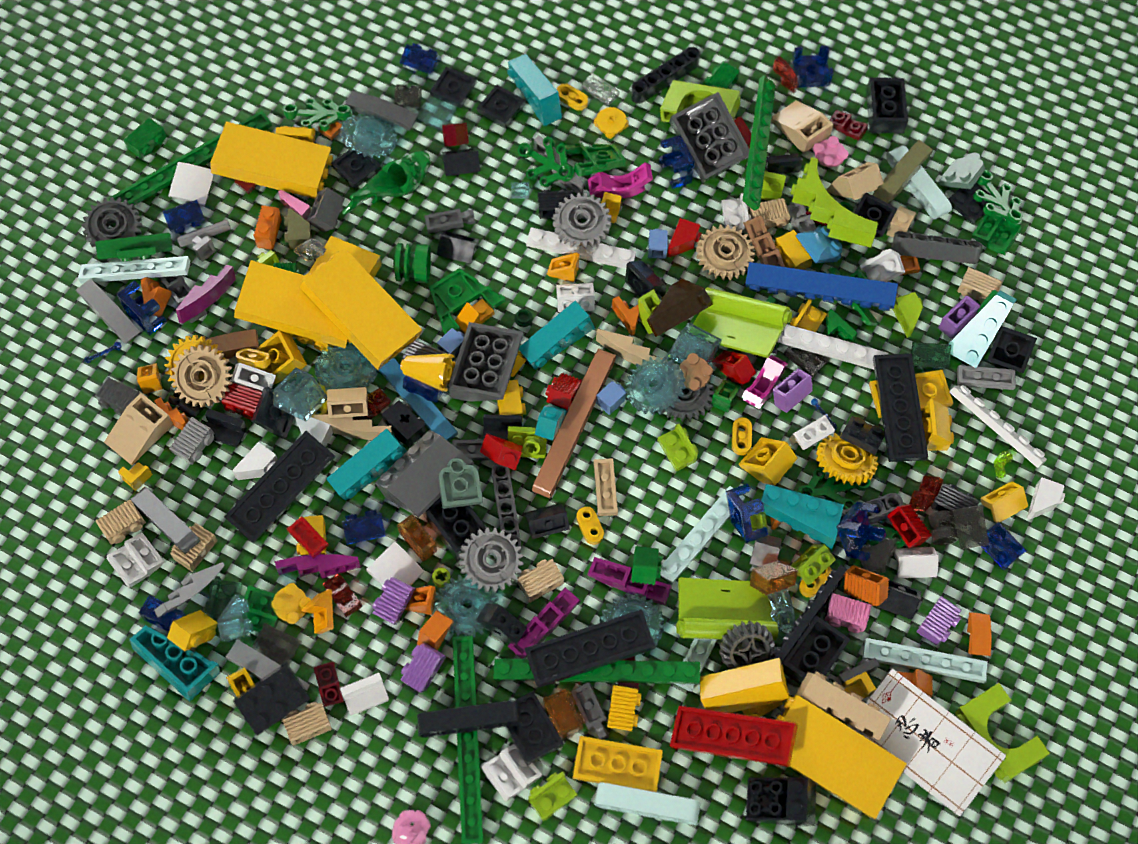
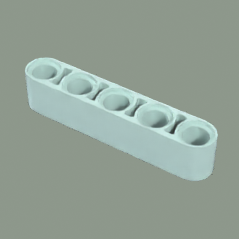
[886,145,952,219]
[594,783,700,825]

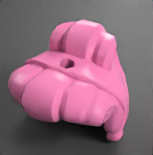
[392,810,430,844]

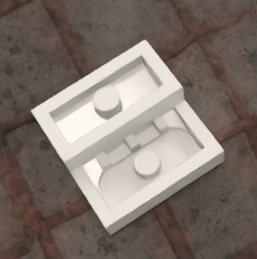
[168,162,214,206]
[107,533,164,588]
[366,542,424,586]
[481,744,542,802]

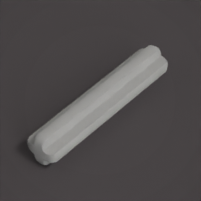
[177,220,231,247]

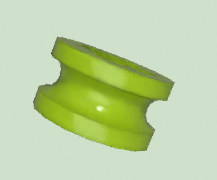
[523,436,541,455]
[432,567,451,588]

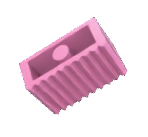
[824,593,872,633]

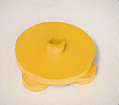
[594,107,629,138]
[271,583,311,624]

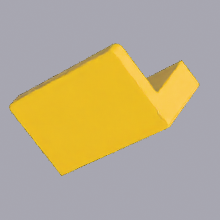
[980,481,1028,523]

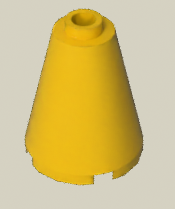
[400,353,456,392]

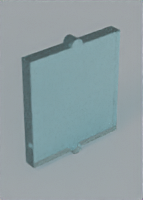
[416,97,456,131]

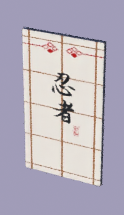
[848,668,1006,817]

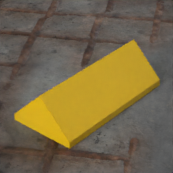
[700,658,790,713]

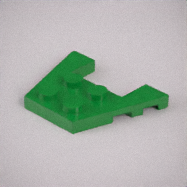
[560,142,626,177]
[429,268,506,335]

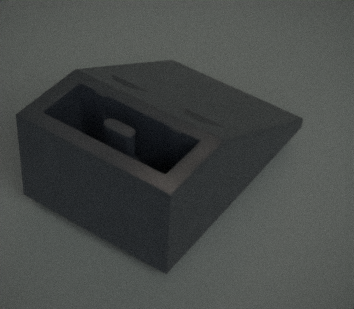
[746,777,816,826]

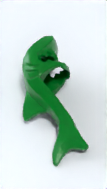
[342,151,430,215]

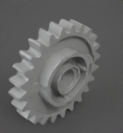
[553,192,611,249]
[458,527,523,593]

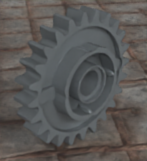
[82,197,143,248]
[653,364,714,422]

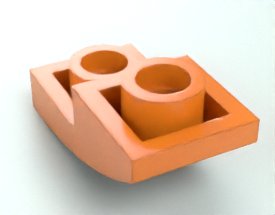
[154,397,189,430]
[967,612,991,656]

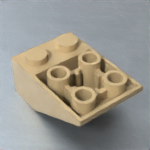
[771,101,833,154]
[826,162,884,200]
[104,393,173,465]

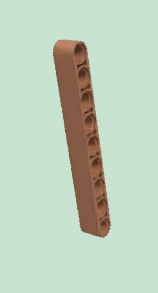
[532,349,616,499]

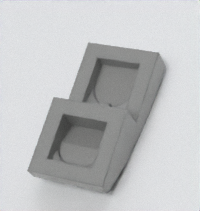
[787,203,816,234]

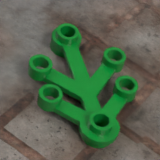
[283,98,352,131]
[518,137,575,188]
[973,169,1023,226]
[797,468,871,510]

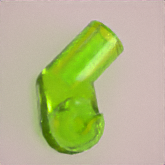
[994,451,1013,478]

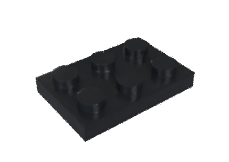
[505,691,564,765]

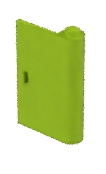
[687,287,792,358]
[676,578,778,642]

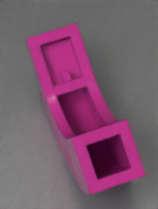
[588,162,653,199]
[742,355,788,409]

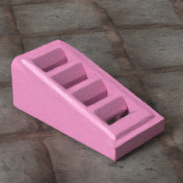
[278,190,311,221]

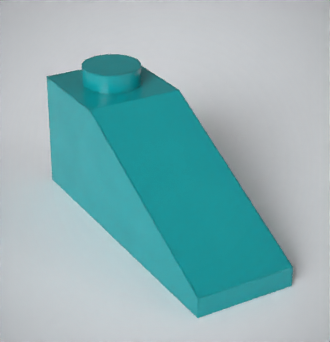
[535,404,569,441]

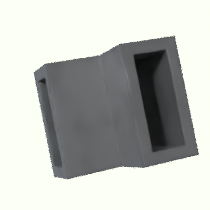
[749,533,782,570]

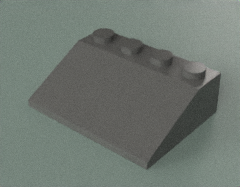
[669,92,749,183]
[448,322,524,401]
[375,430,474,517]

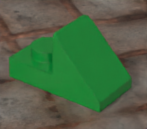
[825,309,858,343]
[711,379,740,413]

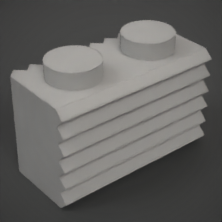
[169,417,215,465]

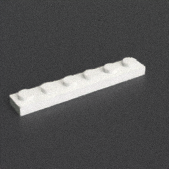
[526,227,636,269]
[777,324,888,370]
[949,385,1047,468]

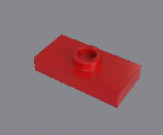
[287,516,329,559]

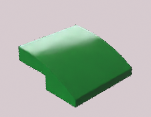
[972,213,1021,255]
[233,585,280,636]

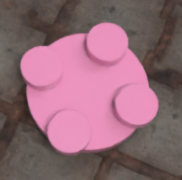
[813,136,848,167]

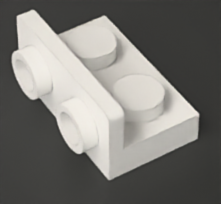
[721,193,752,233]
[860,249,905,282]
[556,283,595,312]
[788,415,835,450]

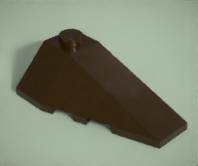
[647,279,713,337]

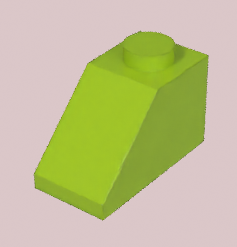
[638,289,661,334]
[892,292,923,338]

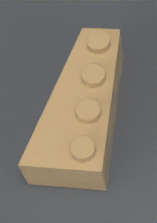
[796,671,891,740]

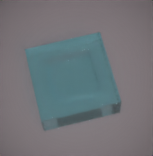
[511,183,529,199]

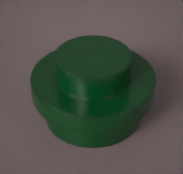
[514,309,533,327]

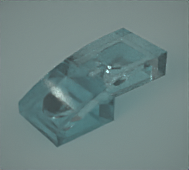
[766,585,795,631]

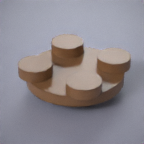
[674,353,713,391]

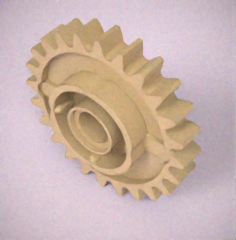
[696,224,755,280]
[170,345,233,407]

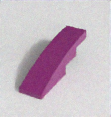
[176,265,236,324]
[274,554,361,578]
[587,557,672,606]
[508,587,581,659]

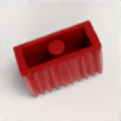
[545,373,582,410]
[221,382,262,419]
[887,504,932,548]

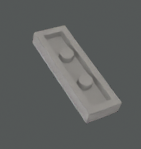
[957,365,1016,390]

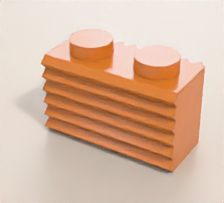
[253,206,282,250]
[844,565,889,606]

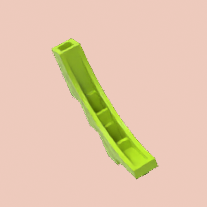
[790,157,878,248]

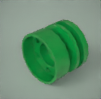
[393,243,431,283]

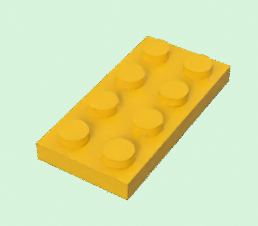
[869,370,953,418]
[573,736,663,792]

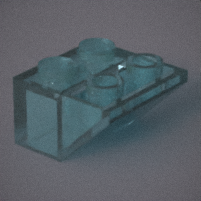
[668,323,722,364]
[273,368,327,422]
[217,595,254,642]

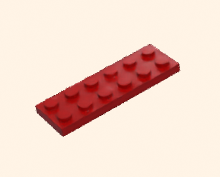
[670,706,798,767]

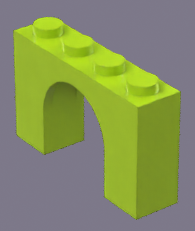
[660,80,741,123]
[955,683,1050,784]

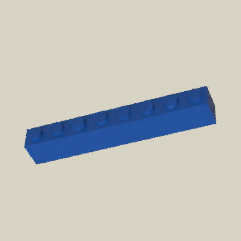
[745,262,898,311]

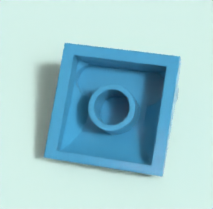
[796,226,843,263]

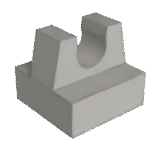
[191,236,216,262]

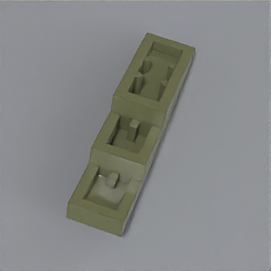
[873,140,933,204]

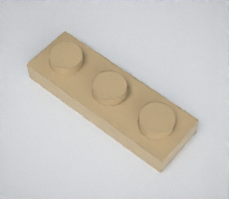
[594,458,618,516]

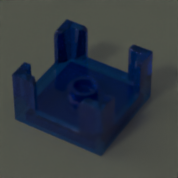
[792,46,833,88]
[658,135,695,189]
[117,280,166,336]
[726,484,768,543]
[836,501,887,561]

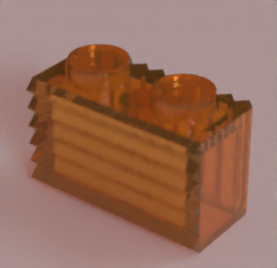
[397,514,437,562]
[750,560,798,596]
[543,689,585,739]

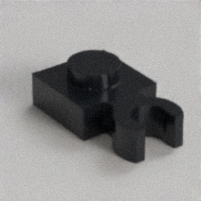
[168,392,204,418]

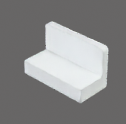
[894,547,939,578]
[340,673,389,716]

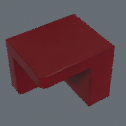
[442,122,469,146]

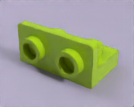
[761,171,786,201]
[657,424,698,471]
[508,426,547,459]
[786,544,835,585]
[528,772,578,822]

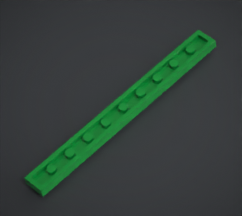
[742,75,776,211]
[109,111,272,206]
[452,636,483,844]
[493,659,700,684]

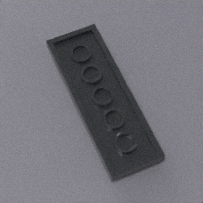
[873,354,928,462]
[224,430,335,544]
[771,565,847,665]
[524,609,656,688]

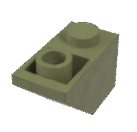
[284,209,312,250]

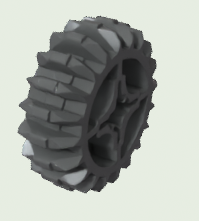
[719,620,775,669]

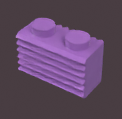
[938,296,980,339]
[773,369,813,413]
[372,577,416,625]
[916,596,962,646]
[400,643,446,693]

